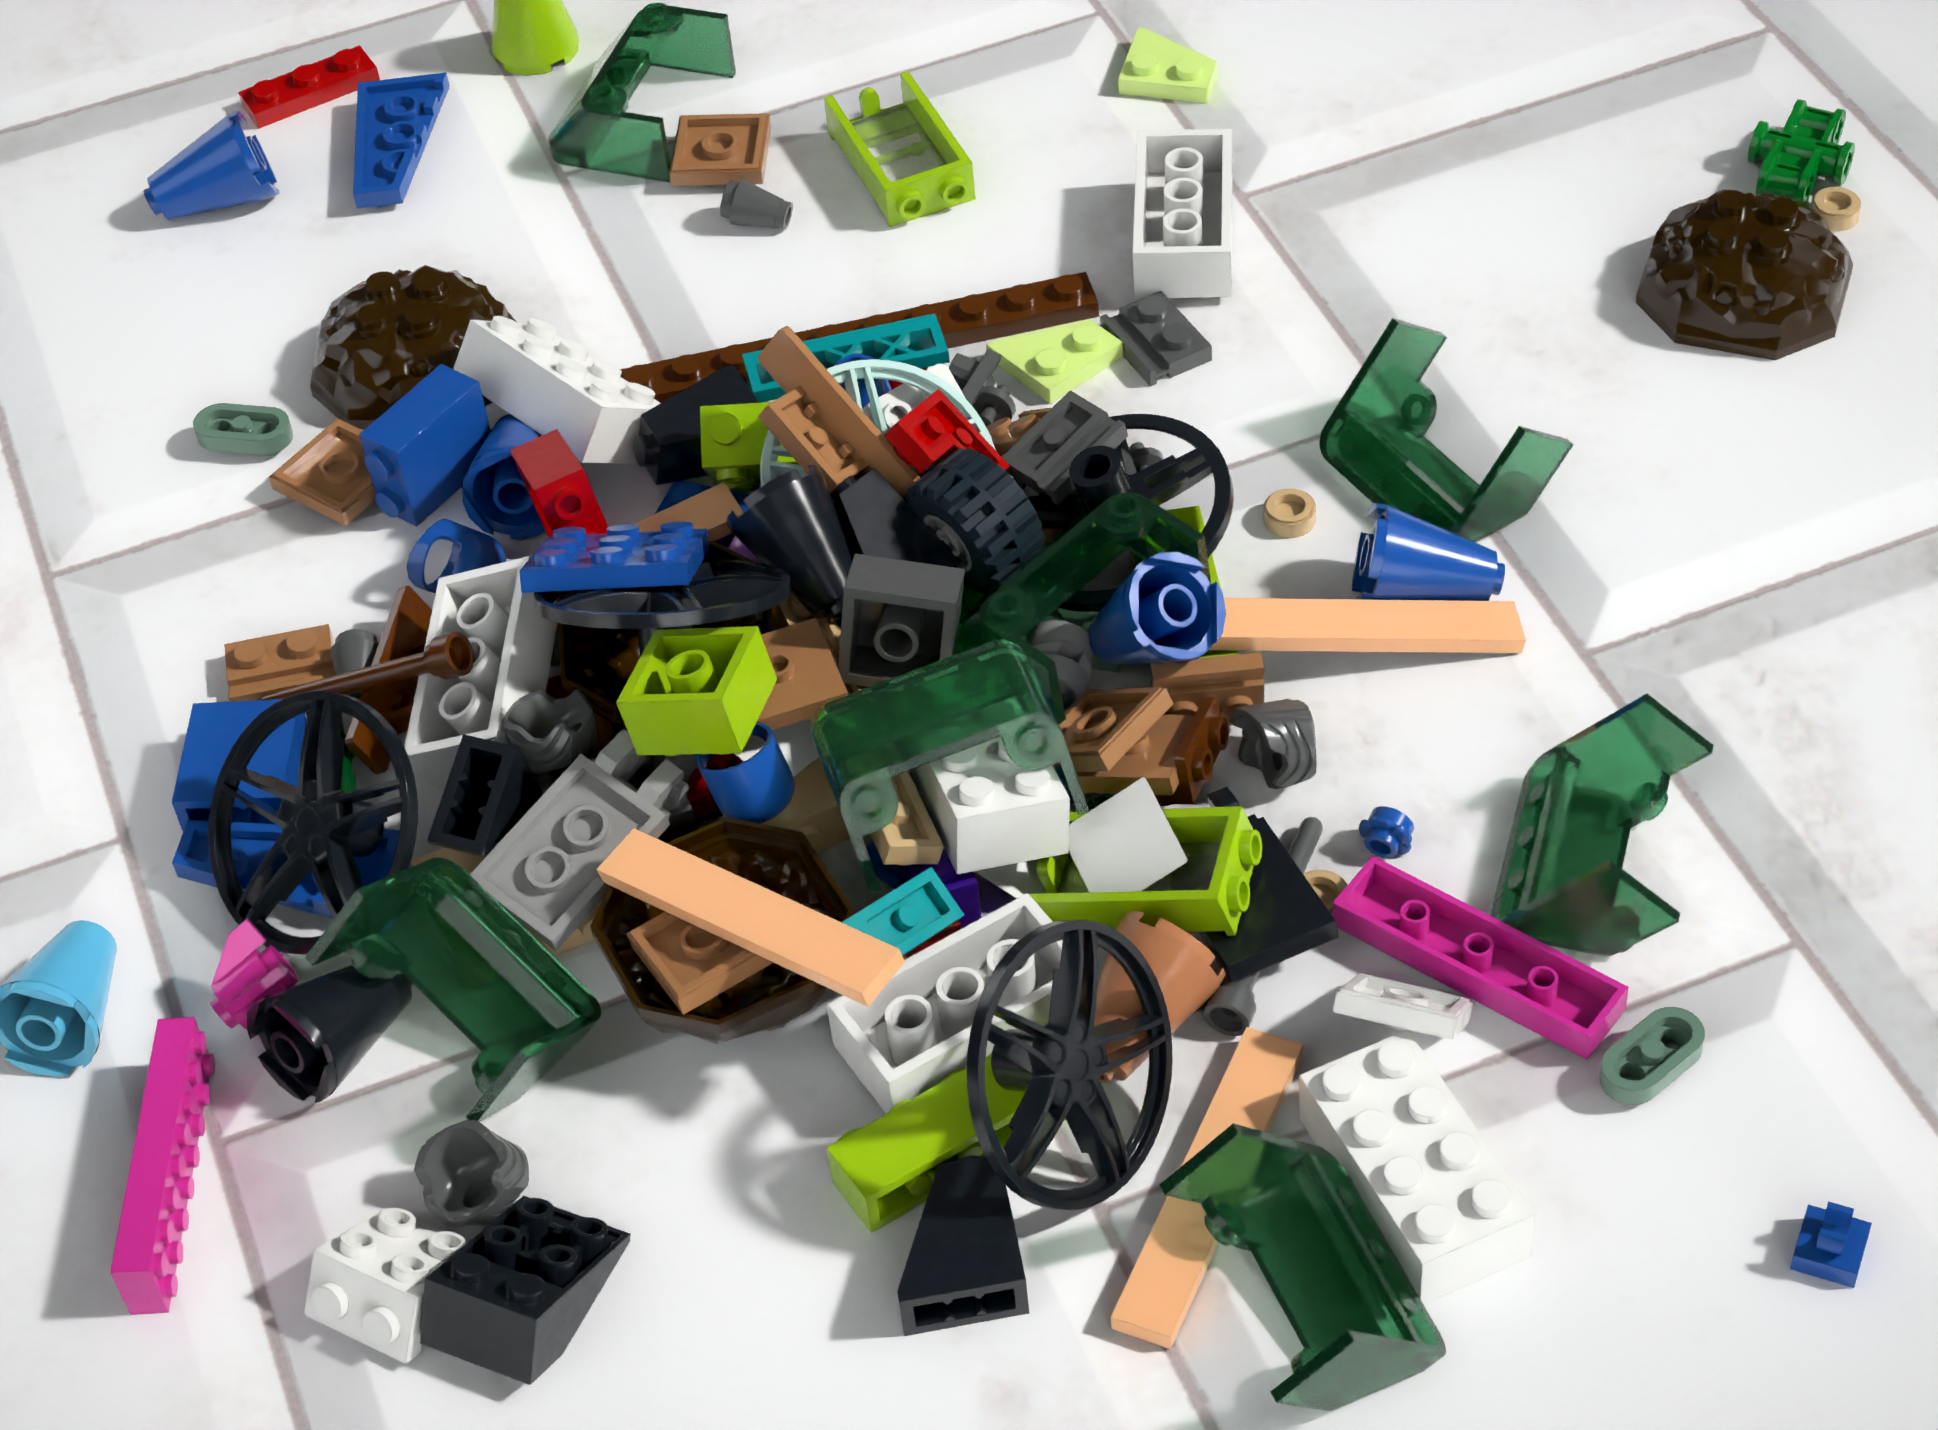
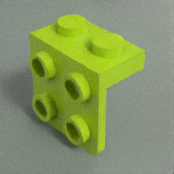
[700,402,799,493]

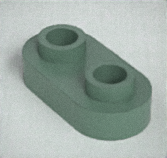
[193,403,293,456]
[1599,1007,1705,1105]

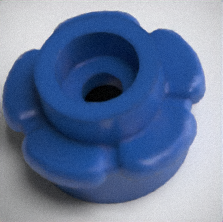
[1358,806,1414,858]

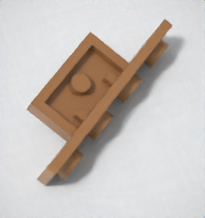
[758,326,920,499]

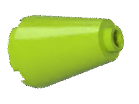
[491,0,579,76]

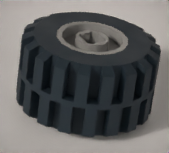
[905,448,1045,595]

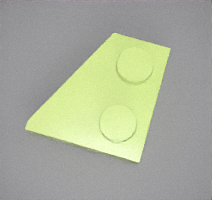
[1118,27,1217,103]
[986,319,1123,404]

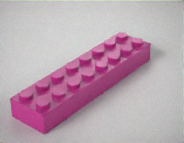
[1332,856,1629,1060]
[110,1017,215,1315]

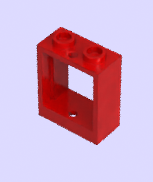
[510,429,608,536]

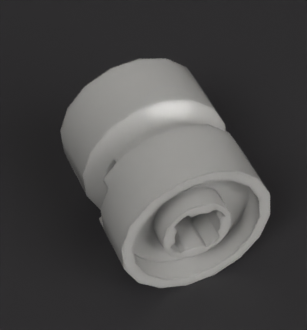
[1015,620,1095,724]

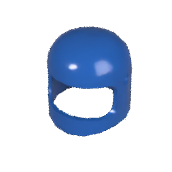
[406,518,506,594]
[696,722,795,823]

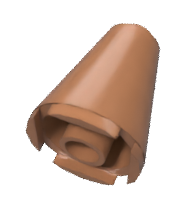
[1094,911,1226,1083]

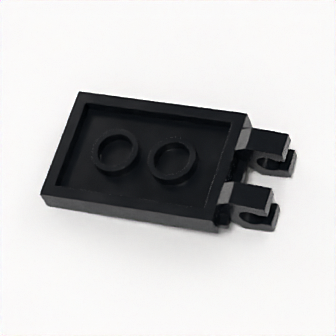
[1163,787,1339,982]

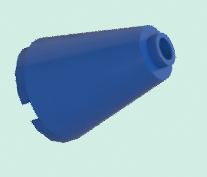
[143,111,280,220]
[462,414,545,540]
[1352,502,1505,601]
[1089,552,1226,665]

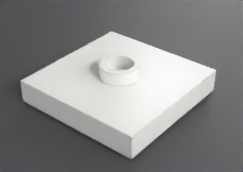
[1333,973,1474,1040]

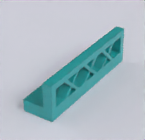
[742,313,950,403]

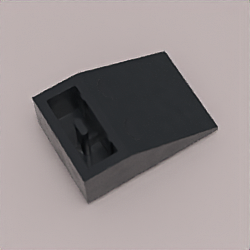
[420,1196,631,1385]

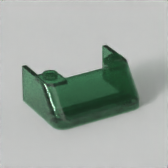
[548,3,736,182]
[1319,318,1574,543]
[957,492,1211,726]
[810,640,1089,893]
[1490,693,1714,956]
[305,857,602,1122]
[1160,1123,1446,1411]

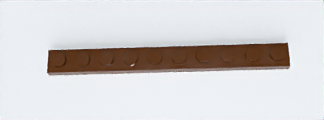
[620,272,1099,403]

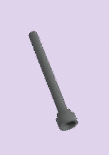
[1203,817,1323,1036]

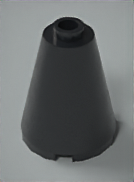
[726,465,853,622]
[247,955,412,1103]

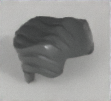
[502,689,598,774]
[1229,699,1317,789]
[414,1119,529,1227]

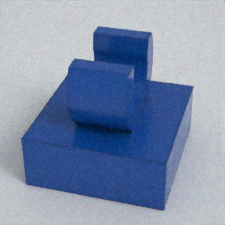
[1790,1201,1872,1288]

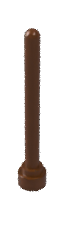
[260,632,474,700]

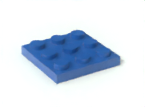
[519,522,709,593]

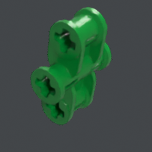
[1748,99,1855,205]

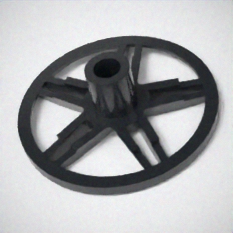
[1012,414,1234,612]
[533,559,791,657]
[208,691,418,955]
[967,920,1173,1210]

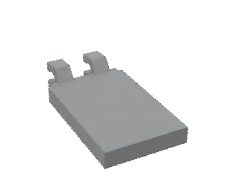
[466,729,689,951]

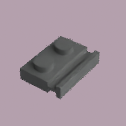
[1100,291,1212,387]
[1002,390,1128,505]

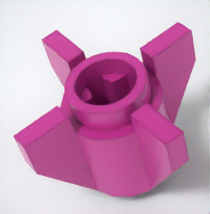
[210,918,300,1029]

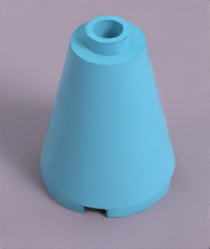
[0,920,117,1077]

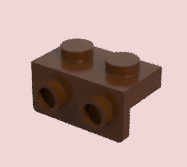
[1155,697,1229,806]

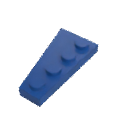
[353,72,450,209]
[172,820,400,931]

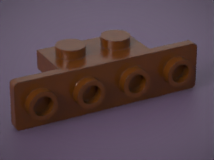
[345,586,432,775]

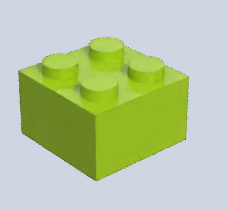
[616,626,777,756]

